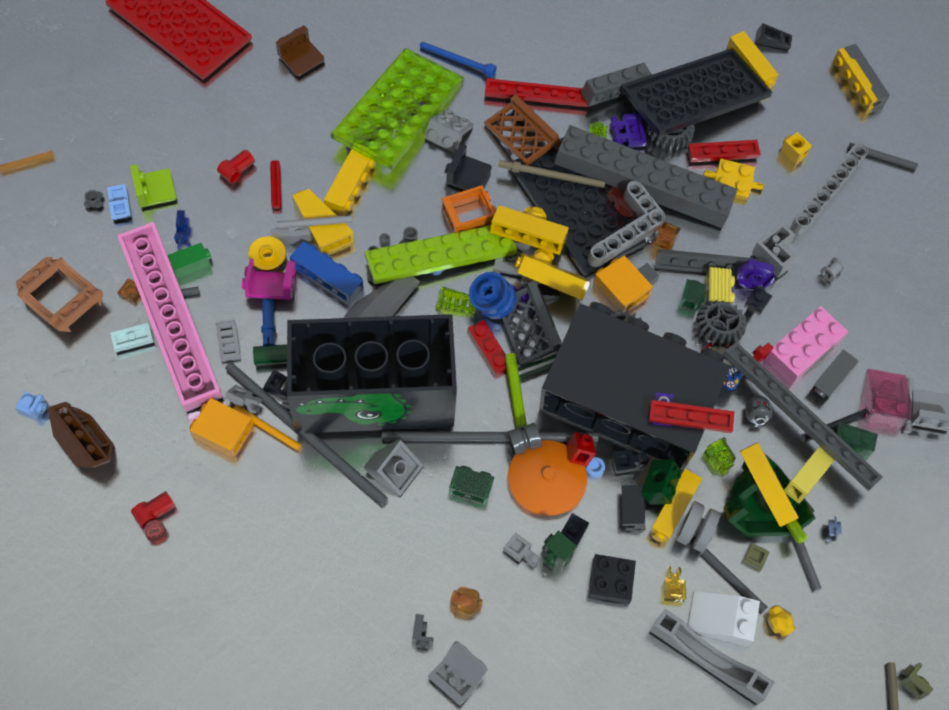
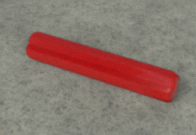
[270,160,281,209]

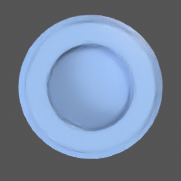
[585,457,605,478]

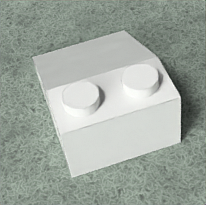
[688,591,760,647]

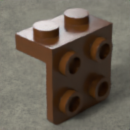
[276,25,324,76]

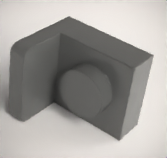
[412,614,434,648]

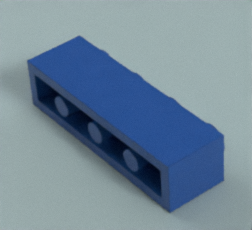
[290,241,364,305]

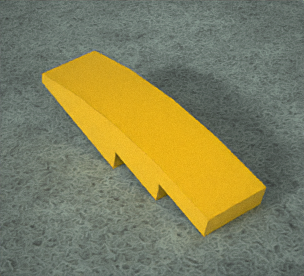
[740,442,798,527]

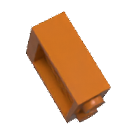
[441,185,497,233]

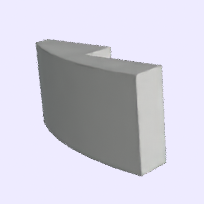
[270,227,311,245]

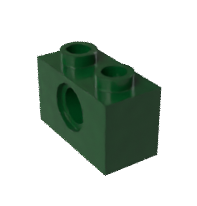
[641,459,681,504]

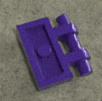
[610,113,646,148]

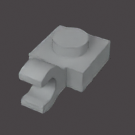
[225,385,262,414]
[503,532,540,567]

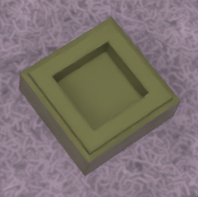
[742,543,770,571]

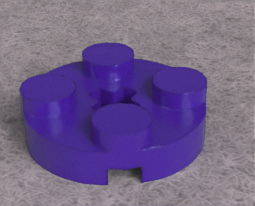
[737,259,774,289]

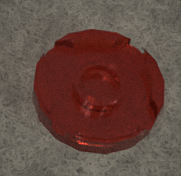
[607,187,636,218]

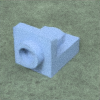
[15,391,48,419]

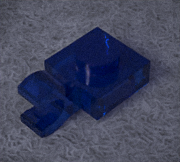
[174,210,190,244]

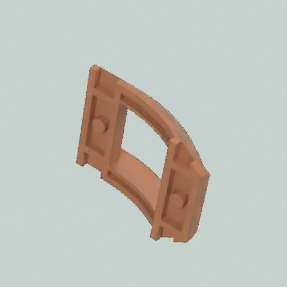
[16,257,103,332]

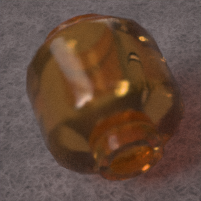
[450,587,483,616]

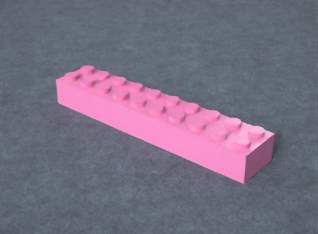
[117,222,223,412]

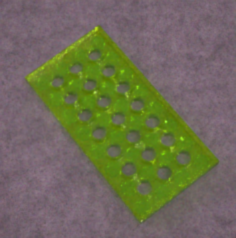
[331,48,464,170]

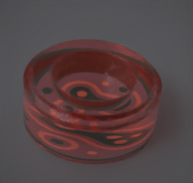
[144,520,166,542]

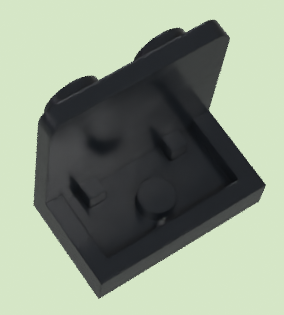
[444,143,492,190]

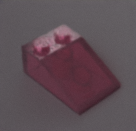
[864,369,911,429]

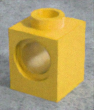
[781,132,812,164]

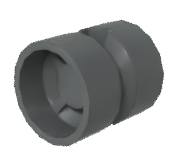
[508,423,542,455]

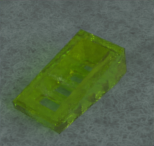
[435,286,475,314]

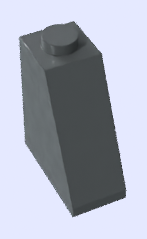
[813,349,859,398]

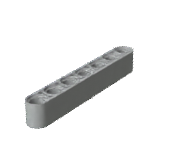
[791,143,868,235]

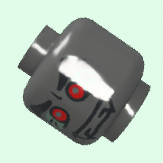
[745,395,772,425]

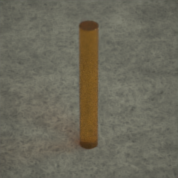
[0,151,54,173]

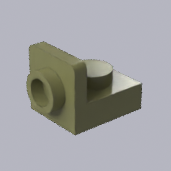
[901,662,934,699]

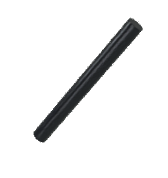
[801,407,872,442]

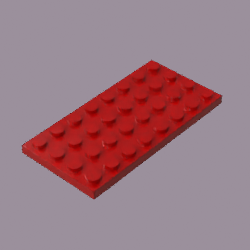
[105,0,252,80]

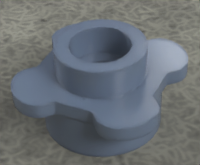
[828,517,842,539]

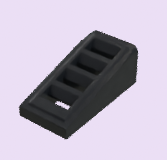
[755,23,792,50]
[263,369,288,401]

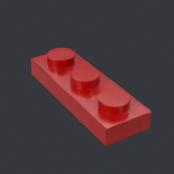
[467,320,507,377]

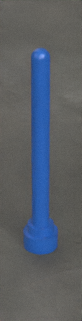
[420,42,497,79]

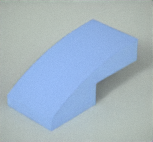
[107,184,131,220]

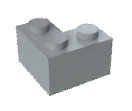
[752,222,796,278]

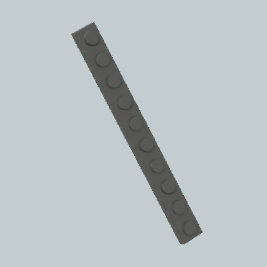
[723,342,883,491]

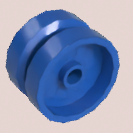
[469,272,517,319]

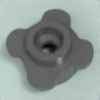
[84,190,103,208]

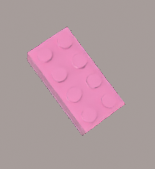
[765,306,849,386]

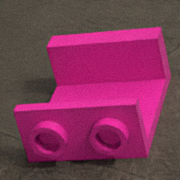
[242,259,296,300]

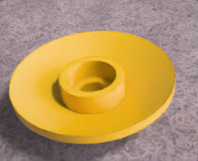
[248,236,286,270]

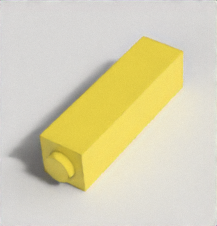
[784,446,834,504]

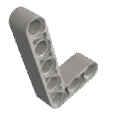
[587,181,665,267]

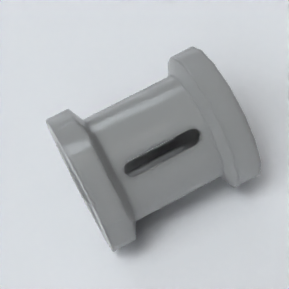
[821,257,845,281]

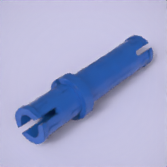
[261,298,276,346]

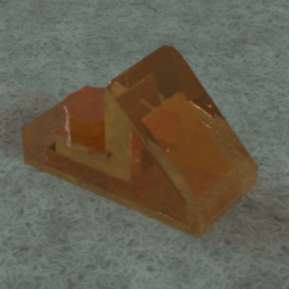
[654,222,681,250]

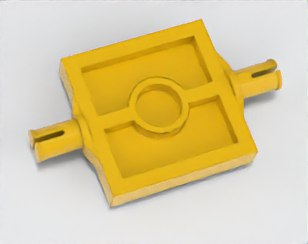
[703,159,764,201]

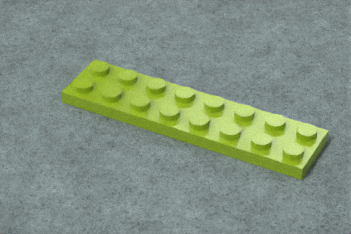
[365,225,517,284]

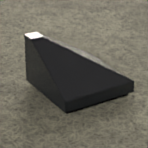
[538,283,560,301]

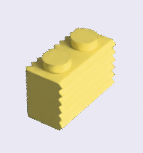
[706,267,735,303]

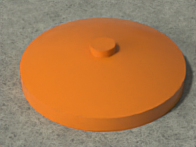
[507,440,587,518]

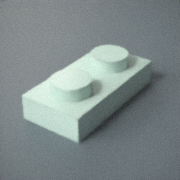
[110,323,154,352]

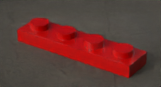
[687,140,761,162]
[648,400,735,433]

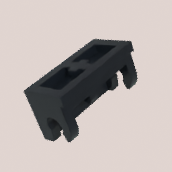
[621,485,646,530]

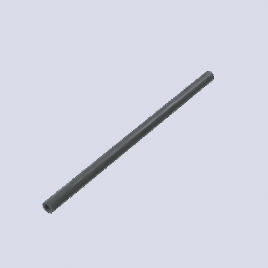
[225,362,388,505]
[382,431,598,442]

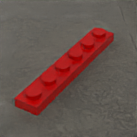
[485,78,588,107]

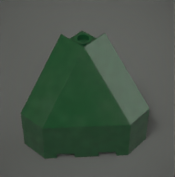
[723,453,816,537]

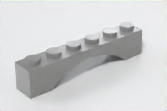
[650,609,775,705]

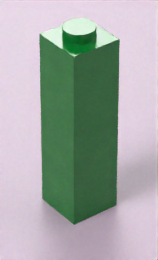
[168,242,212,278]

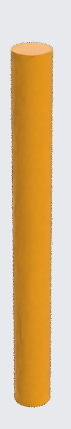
[233,405,302,451]

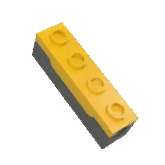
[834,44,890,111]

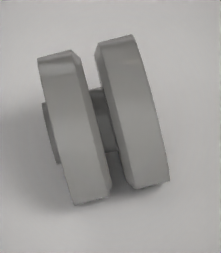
[676,501,721,553]

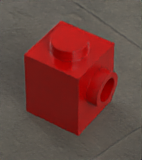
[567,432,596,466]

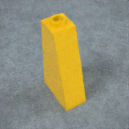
[292,189,354,254]
[514,253,590,300]

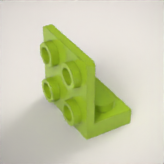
[130,164,177,208]

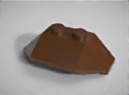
[48,402,113,468]

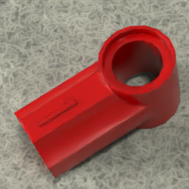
[217,150,255,183]
[131,491,176,529]

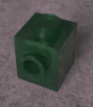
[679,279,706,311]

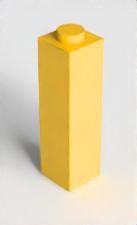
[727,31,779,89]
[649,469,703,544]

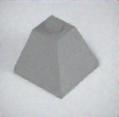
[364,439,423,496]

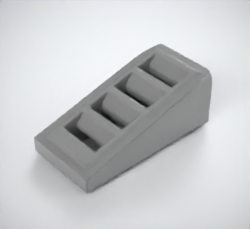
[216,320,241,363]

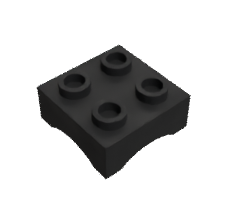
[588,554,636,605]

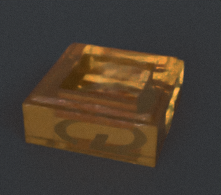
[117,278,140,304]

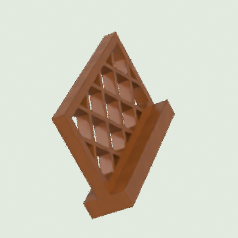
[484,94,561,165]

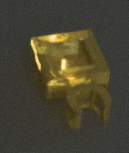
[663,566,686,603]

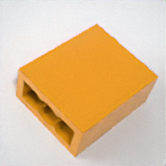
[594,255,653,313]
[189,398,254,458]

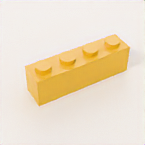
[324,144,376,216]
[490,205,569,255]

